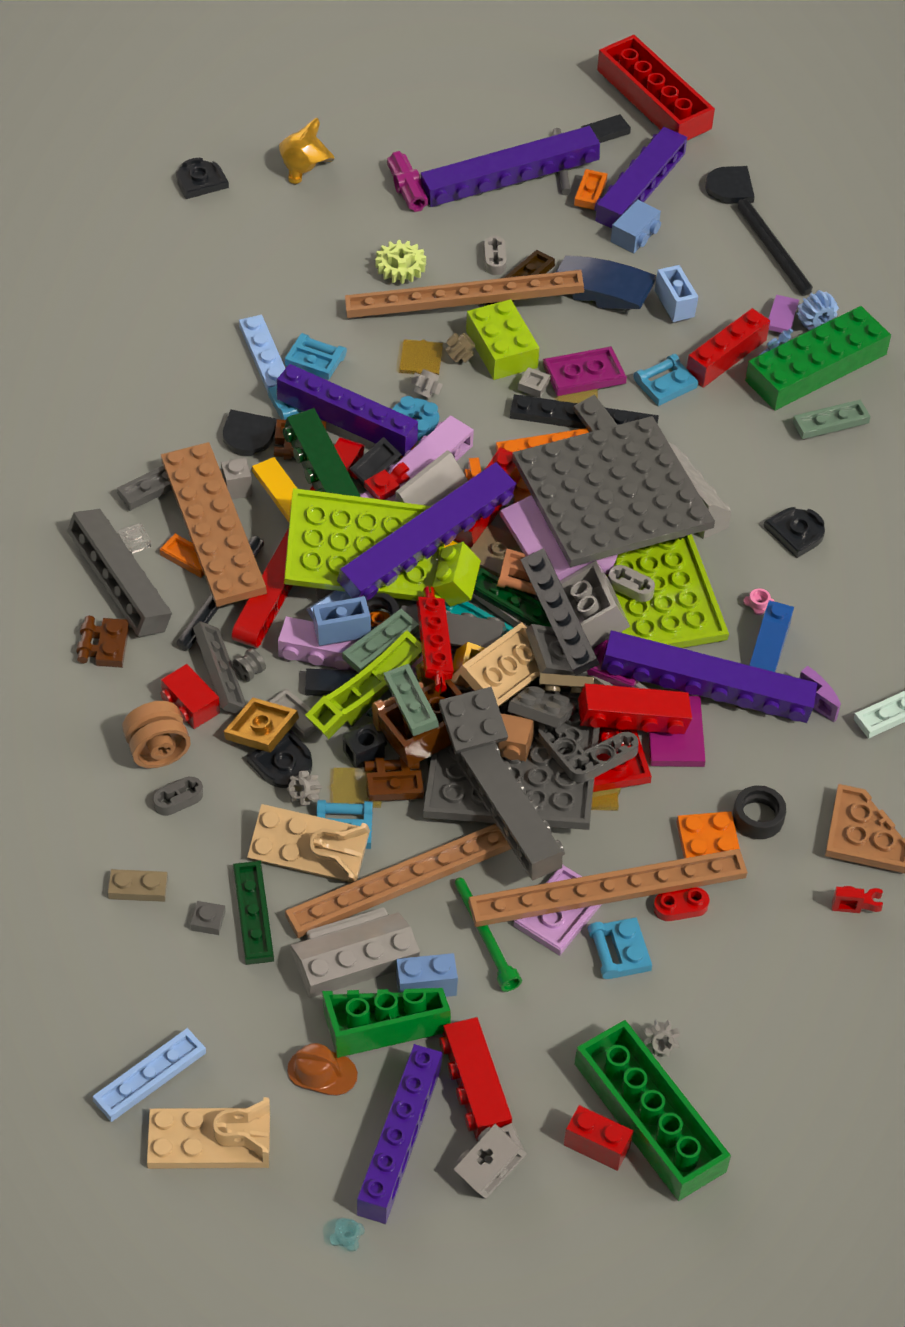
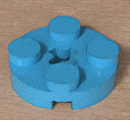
[393,396,439,441]

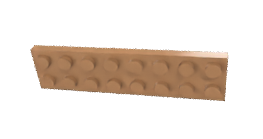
[161,442,267,607]

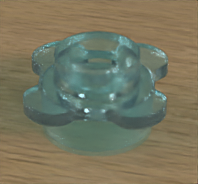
[330,1218,365,1252]

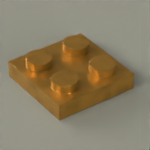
[223,697,299,753]

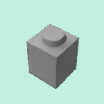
[221,458,252,500]

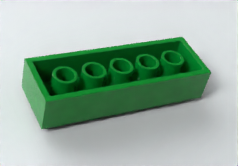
[745,306,891,411]
[574,1020,731,1201]

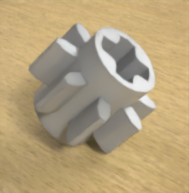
[411,369,443,398]
[287,771,323,805]
[644,1019,680,1057]

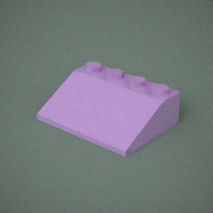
[500,495,618,581]

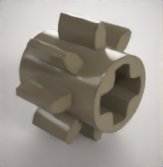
[445,333,475,363]

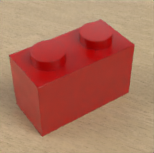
[160,664,220,729]
[564,1105,634,1171]

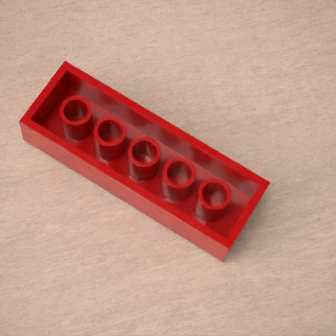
[597,35,715,140]

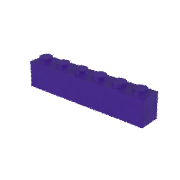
[594,127,687,228]
[277,364,418,456]

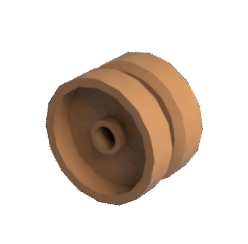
[122,701,191,768]

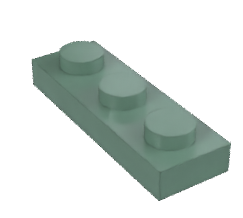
[793,399,871,439]
[342,609,419,673]
[384,664,439,736]

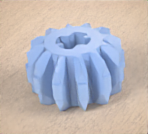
[797,290,839,330]

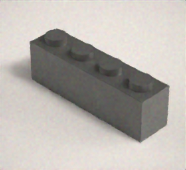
[401,605,507,653]

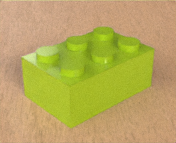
[466,299,540,380]

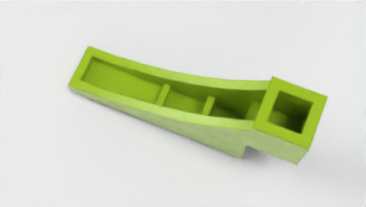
[305,630,422,739]

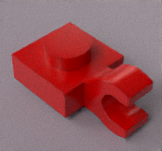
[364,462,410,500]
[832,886,883,913]

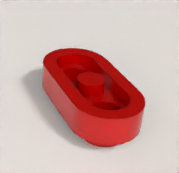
[653,887,710,921]

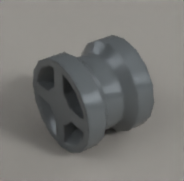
[233,648,266,682]

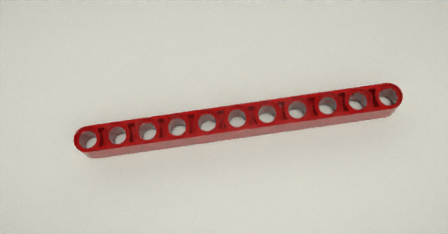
[232,437,365,648]

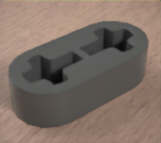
[153,776,203,816]

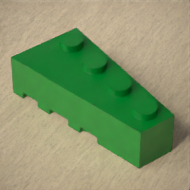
[322,988,451,1058]

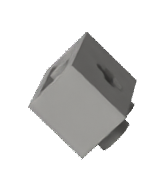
[454,1124,527,1199]

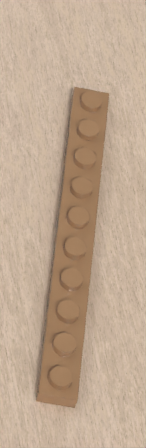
[345,270,584,318]
[285,824,512,938]
[468,849,748,927]

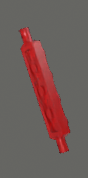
[417,586,454,692]

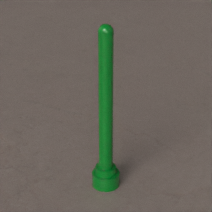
[454,877,522,992]

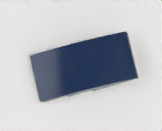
[556,255,656,309]

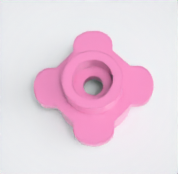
[744,588,774,615]

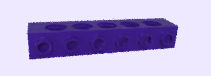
[357,1044,442,1224]

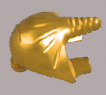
[279,118,334,184]

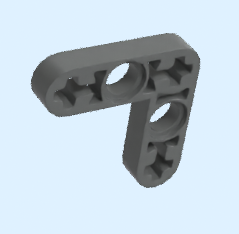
[538,723,638,783]

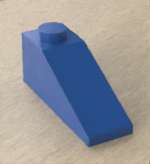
[749,600,794,672]

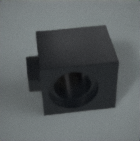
[343,723,387,770]

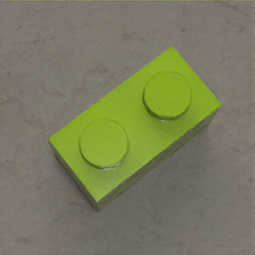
[433,542,481,607]

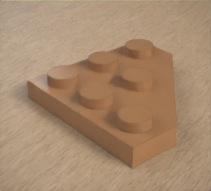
[825,784,905,873]

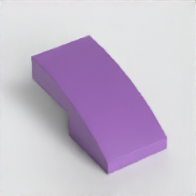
[769,295,799,333]
[800,666,841,722]

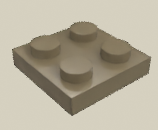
[538,673,594,694]

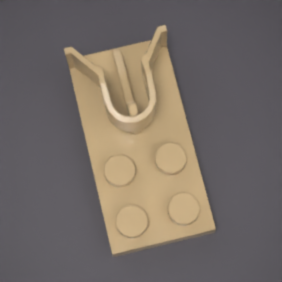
[450,622,540,707]
[247,804,370,883]
[147,1097,270,1169]

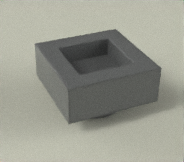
[191,901,226,935]

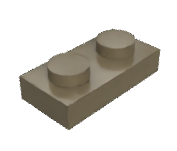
[108,869,168,902]

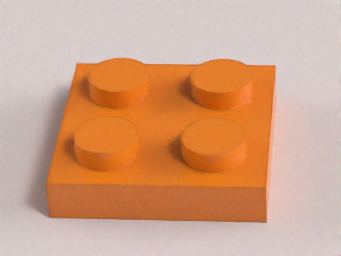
[676,811,740,858]

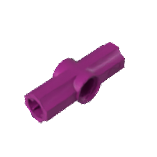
[387,151,428,212]

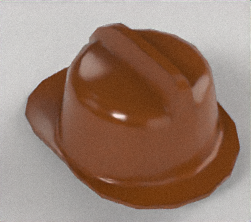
[287,1043,358,1096]

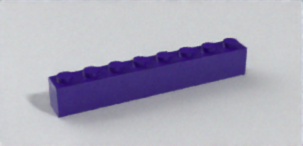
[421,126,600,207]
[337,462,516,600]
[601,630,817,723]

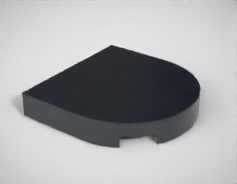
[176,157,229,199]
[705,166,755,204]
[223,409,277,456]
[764,507,825,558]
[247,729,312,788]

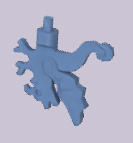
[758,328,793,356]

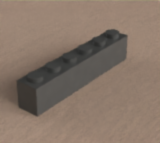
[67,509,172,637]
[456,743,565,881]

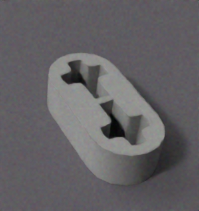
[484,236,507,275]
[608,565,655,602]

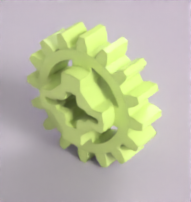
[375,240,426,284]

